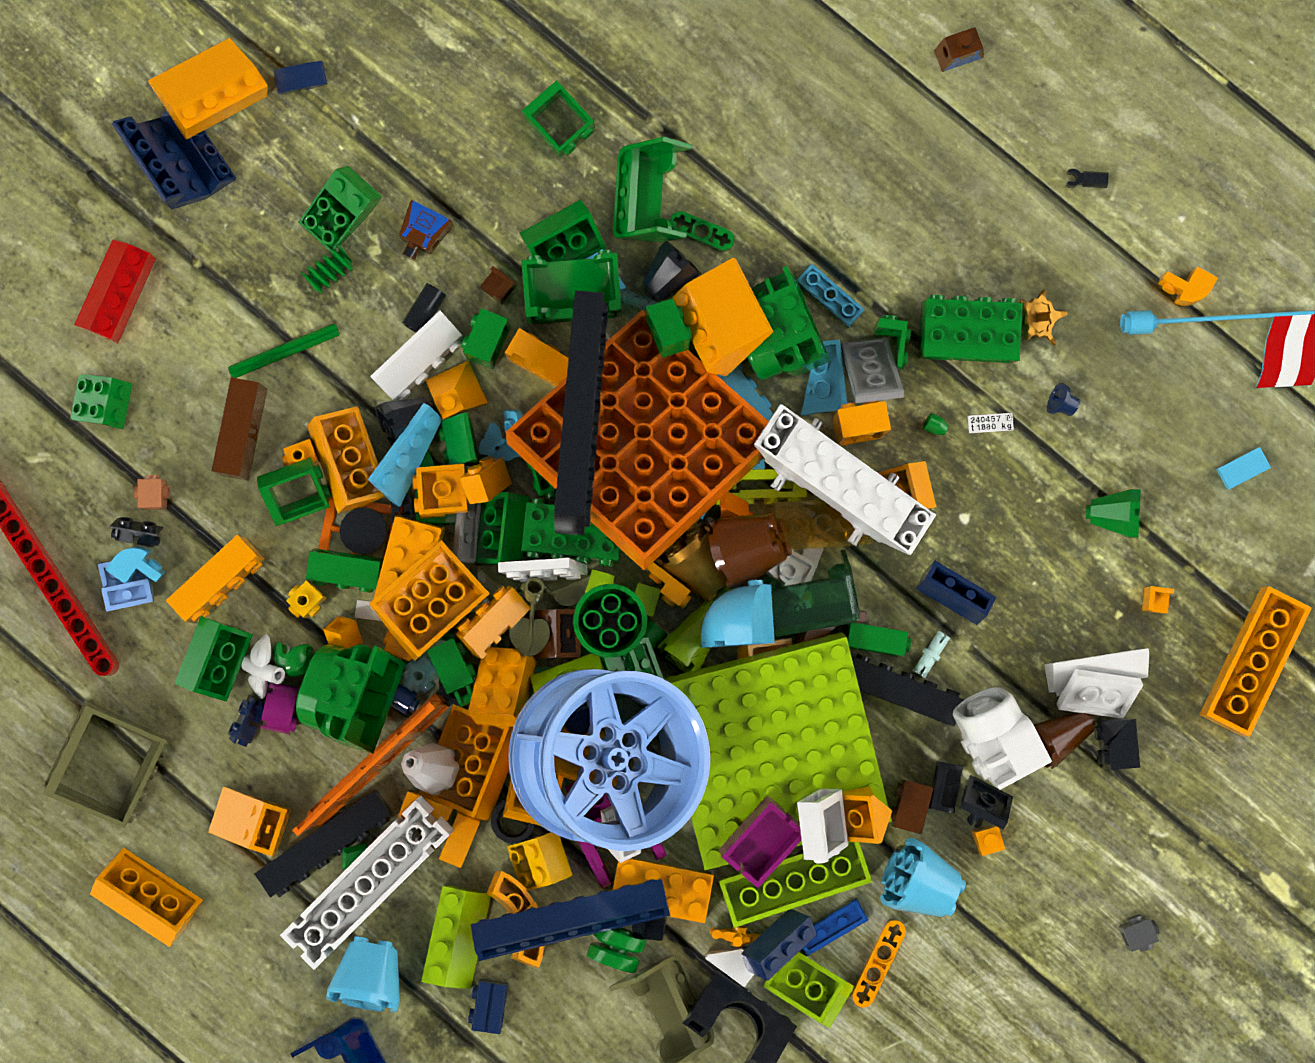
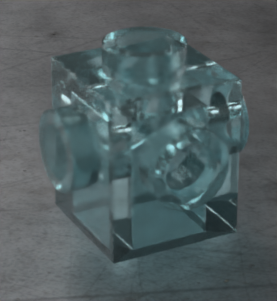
[402,656,439,693]

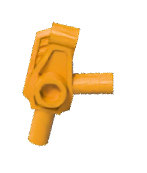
[709,926,761,948]

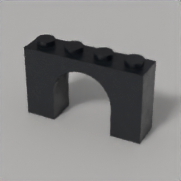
[682,970,797,1063]

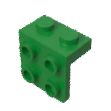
[873,315,911,373]
[71,374,133,429]

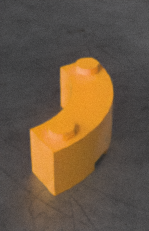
[486,871,544,968]

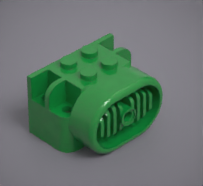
[747,266,831,381]
[296,644,406,754]

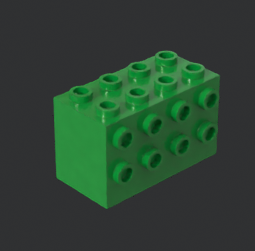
[918,295,1023,363]
[522,499,621,567]

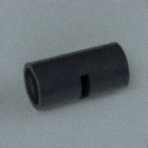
[402,283,446,333]

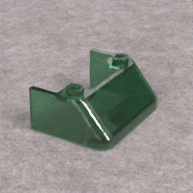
[755,549,860,637]

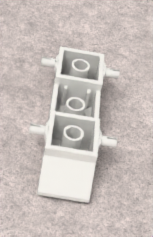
[754,404,936,555]

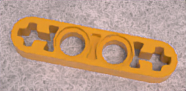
[851,919,906,1008]

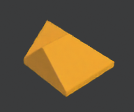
[842,786,892,844]

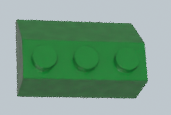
[519,199,607,262]
[475,492,530,565]

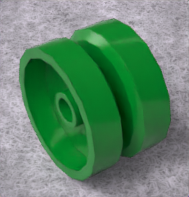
[586,927,647,973]

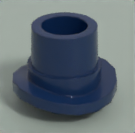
[1047,383,1080,416]

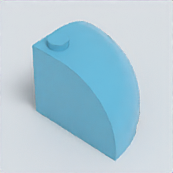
[701,580,775,648]

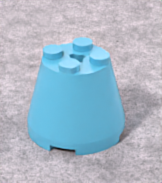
[880,838,966,917]
[326,936,400,1013]

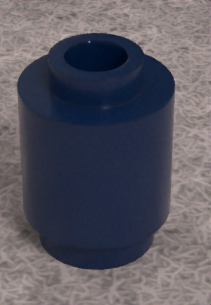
[391,684,420,715]

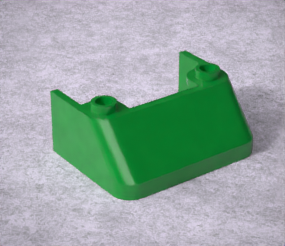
[613,137,692,242]

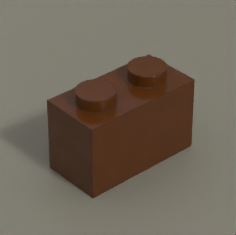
[891,779,933,835]

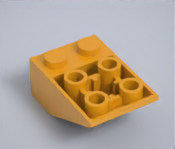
[208,786,292,856]

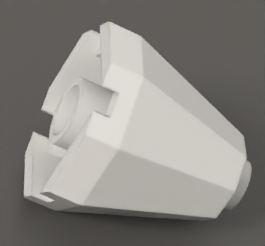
[401,743,460,795]

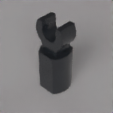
[1066,169,1109,188]

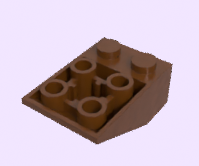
[510,609,582,658]

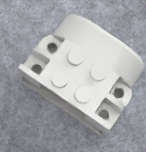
[953,687,1052,790]

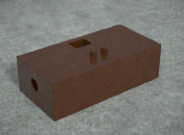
[211,377,268,481]

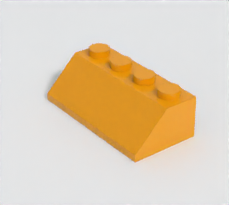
[307,406,385,514]
[90,847,203,947]

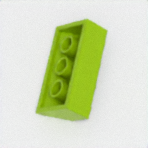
[421,883,491,989]

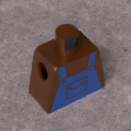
[934,27,984,72]
[399,200,453,261]

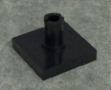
[960,775,1013,829]

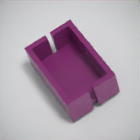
[719,795,802,888]

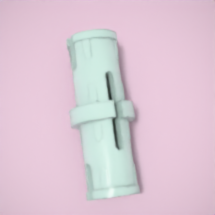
[912,631,951,679]

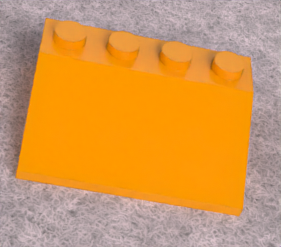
[148,38,268,140]
[671,258,773,376]
[369,540,490,661]
[418,704,513,821]

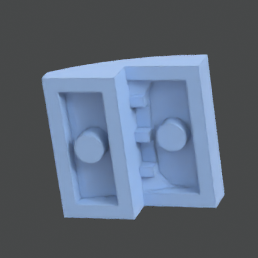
[98,561,154,612]

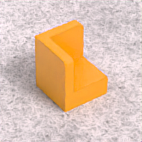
[1142,586,1174,614]
[323,616,363,648]

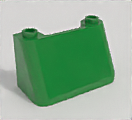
[522,250,622,324]

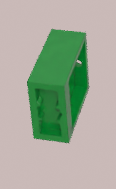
[522,80,595,158]
[257,457,332,526]
[845,622,911,657]

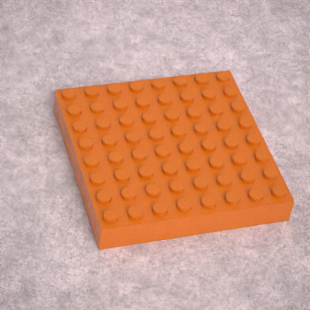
[506,310,769,570]

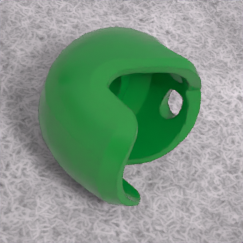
[273,641,313,677]

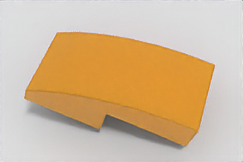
[439,811,481,868]

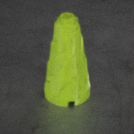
[657,588,730,673]

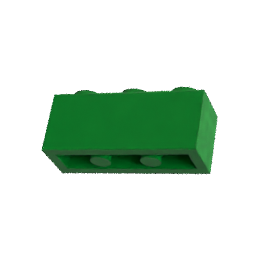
[306,548,384,593]

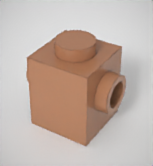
[134,475,170,510]

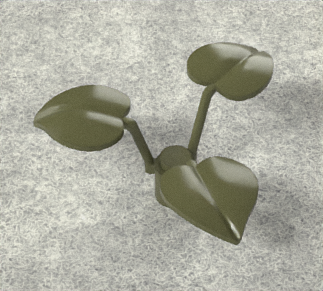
[477,565,590,657]

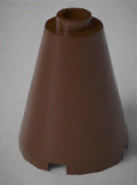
[1033,712,1095,769]

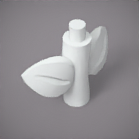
[241,634,285,700]

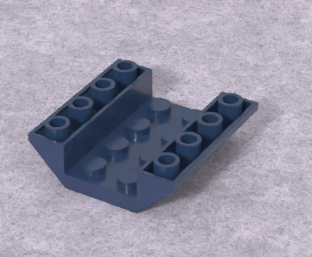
[112,110,236,210]

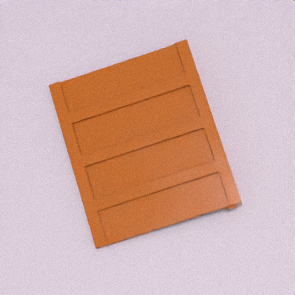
[292,692,450,836]

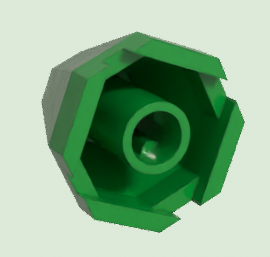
[1086,489,1141,539]

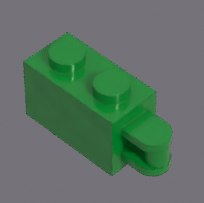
[427,638,477,707]

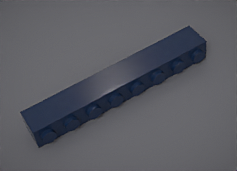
[471,879,670,961]

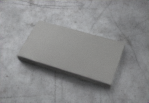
[841,337,904,403]

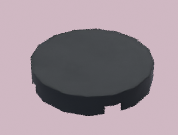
[339,507,387,555]

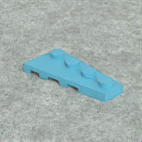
[368,403,442,507]

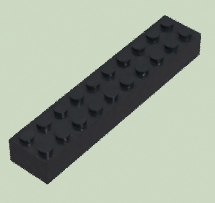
[554,291,608,535]

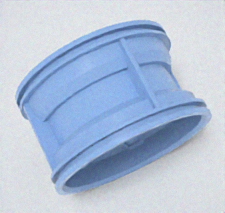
[508,669,710,851]

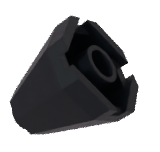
[643,241,702,300]
[375,397,437,446]

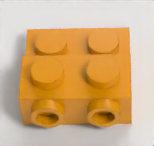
[413,464,468,518]
[647,562,692,609]

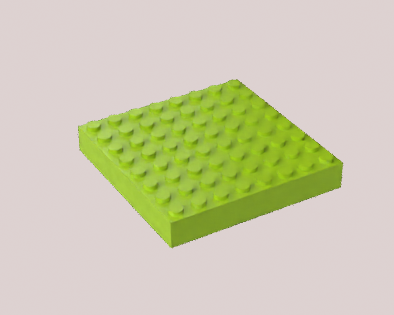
[664,632,892,870]

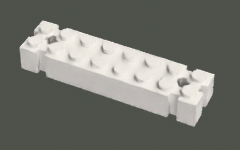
[280,796,454,970]

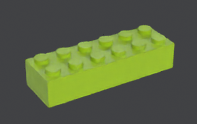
[718,841,872,928]

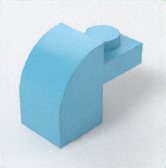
[105,546,166,583]

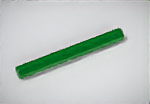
[228,324,340,378]

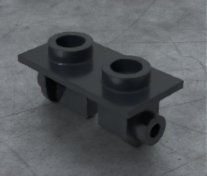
[110,517,163,548]

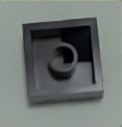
[1094,718,1140,770]

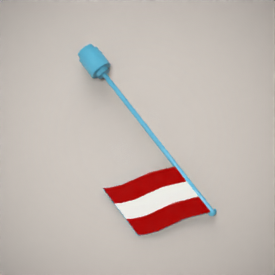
[1120,310,1315,389]

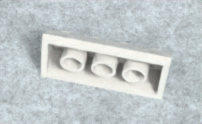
[370,311,464,401]
[1044,648,1149,696]

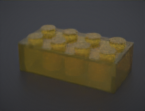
[769,499,872,551]

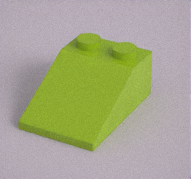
[763,952,854,1028]

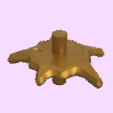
[1019,290,1068,346]

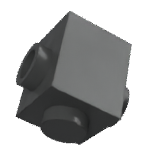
[1118,914,1159,952]

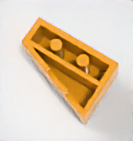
[505,328,569,387]
[455,586,530,659]

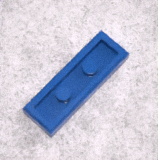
[802,899,869,956]

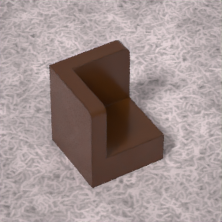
[480,266,516,305]

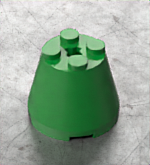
[573,584,647,658]

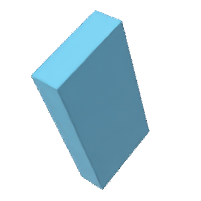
[1216,447,1271,490]

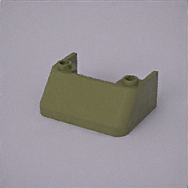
[609,955,714,1063]

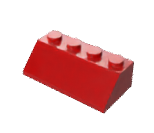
[74,239,156,344]

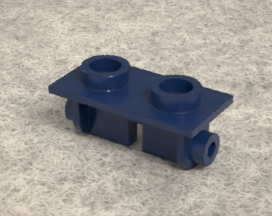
[228,695,265,747]

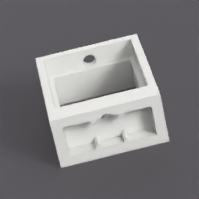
[797,788,849,863]

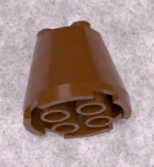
[708,514,792,589]

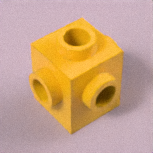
[286,580,327,618]

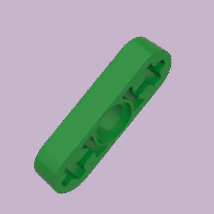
[670,211,734,252]

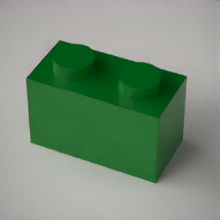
[645,298,692,358]

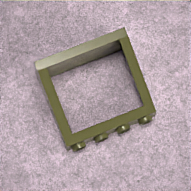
[43,700,169,828]

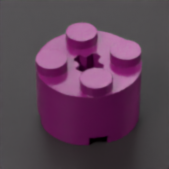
[260,683,300,735]

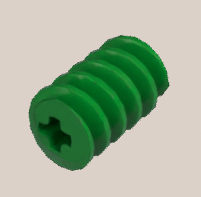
[300,243,353,294]

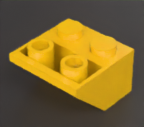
[507,832,573,891]

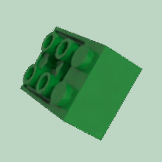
[298,166,382,251]

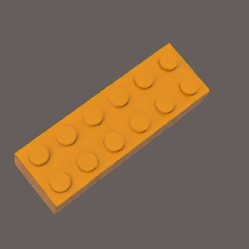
[1199,586,1312,737]

